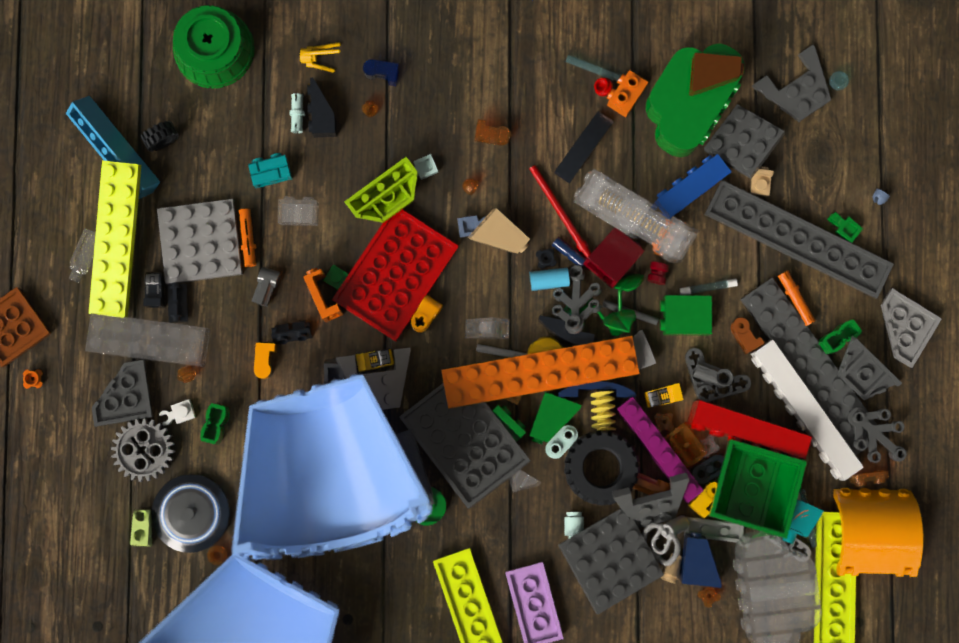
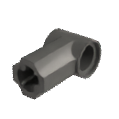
[252,266,281,307]
[693,361,733,388]

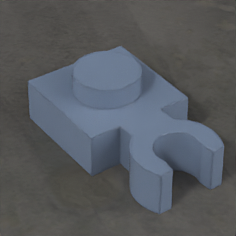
[457,216,486,237]

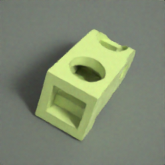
[130,509,152,546]

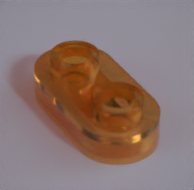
[849,470,889,487]

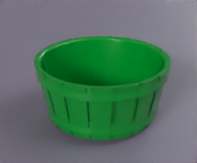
[173,5,254,88]

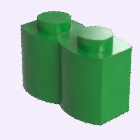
[818,320,862,354]
[200,403,230,445]

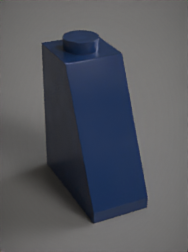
[680,531,722,588]

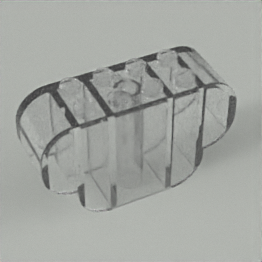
[733,531,821,643]

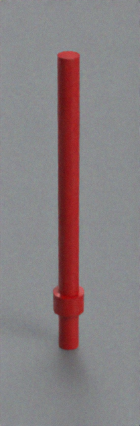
[529,165,591,259]

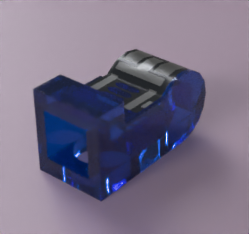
[363,60,399,86]

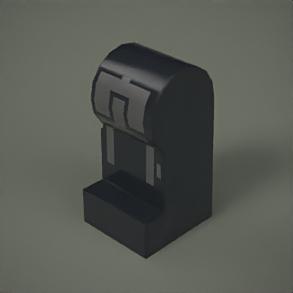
[143,272,165,308]

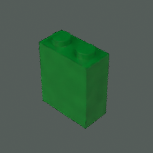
[660,295,712,336]

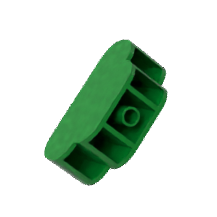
[645,44,745,157]

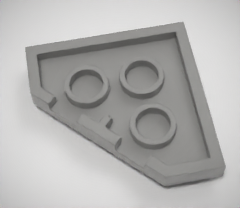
[881,288,942,368]

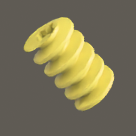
[591,391,616,431]

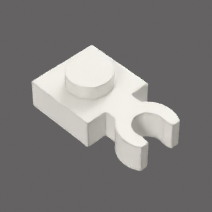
[159,399,196,425]

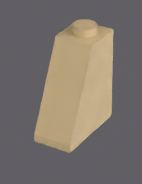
[468,208,530,254]

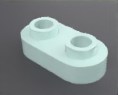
[545,425,578,459]

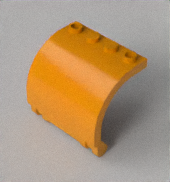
[833,488,923,577]

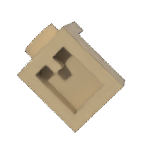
[749,167,774,197]

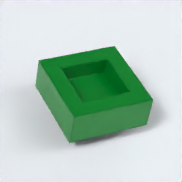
[323,265,348,290]

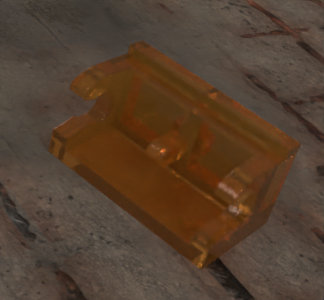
[664,421,709,469]

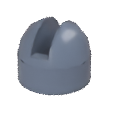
[873,189,890,205]

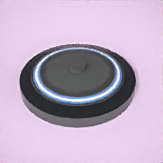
[152,474,230,553]

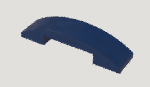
[557,381,636,398]

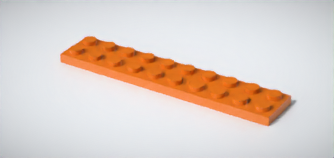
[441,336,640,409]

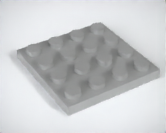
[157,199,243,284]

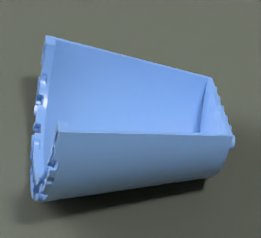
[232,374,432,560]
[139,554,339,643]

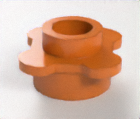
[23,369,43,389]

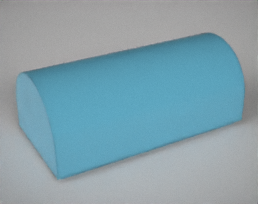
[529,267,570,291]

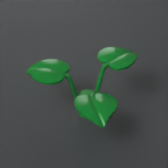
[564,274,644,336]

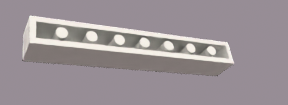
[751,340,864,481]

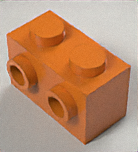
[607,70,648,118]

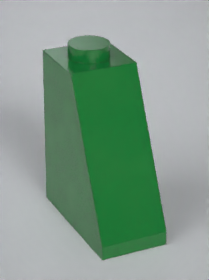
[529,392,582,445]

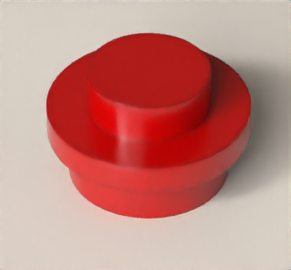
[594,78,613,97]

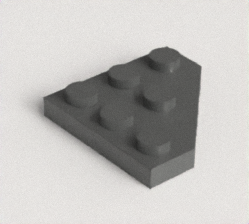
[92,360,153,427]

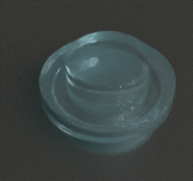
[829,71,849,90]

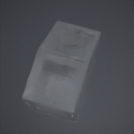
[465,317,509,339]

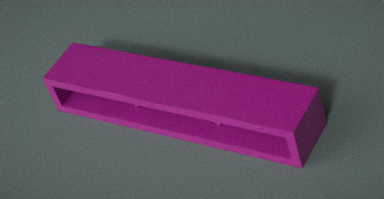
[615,397,704,503]

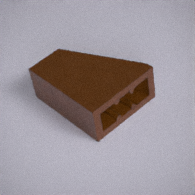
[689,53,744,96]

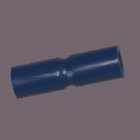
[552,237,586,268]

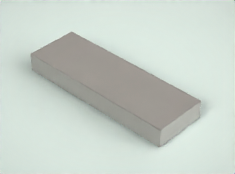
[684,516,744,543]

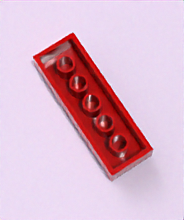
[687,400,812,459]

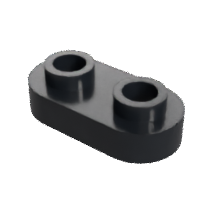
[691,455,724,484]

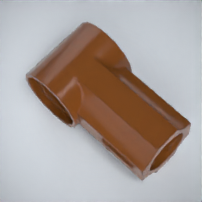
[633,473,671,495]

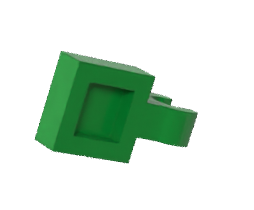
[827,212,863,243]

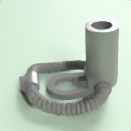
[642,515,689,566]

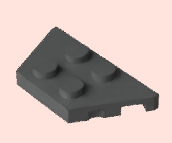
[837,336,902,400]

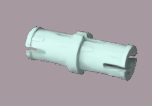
[290,93,305,133]

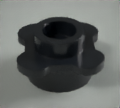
[536,248,556,269]

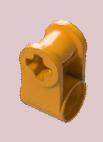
[411,295,443,333]

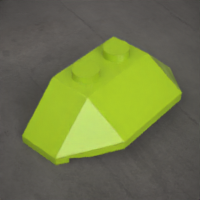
[344,157,418,223]

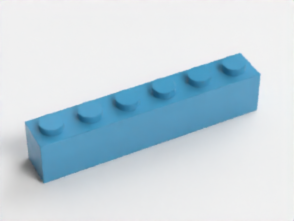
[66,96,160,199]

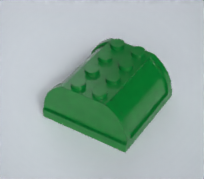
[709,439,807,539]

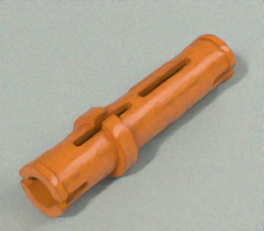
[239,209,257,267]
[778,270,816,326]

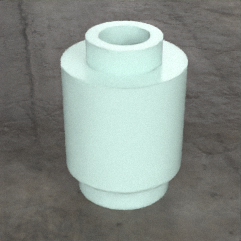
[564,512,584,538]

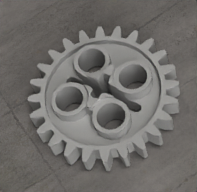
[111,419,175,482]

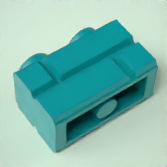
[248,153,292,189]

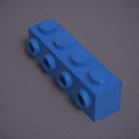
[655,154,731,219]

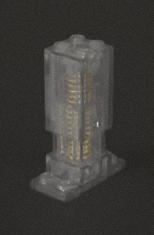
[574,168,700,263]

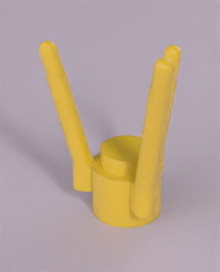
[300,43,341,73]

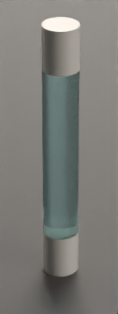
[680,279,738,295]

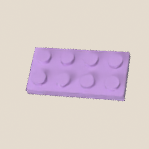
[505,562,563,643]

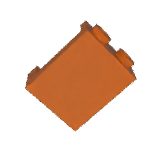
[303,268,343,323]

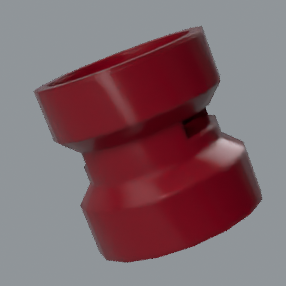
[647,262,670,285]

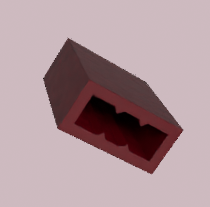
[583,226,645,288]

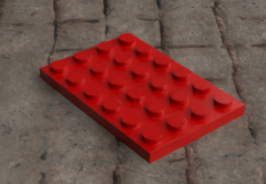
[332,209,459,342]

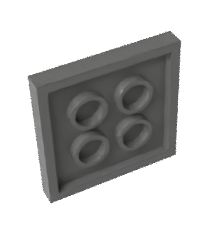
[704,104,785,179]

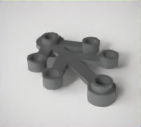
[552,265,602,334]
[847,407,907,463]

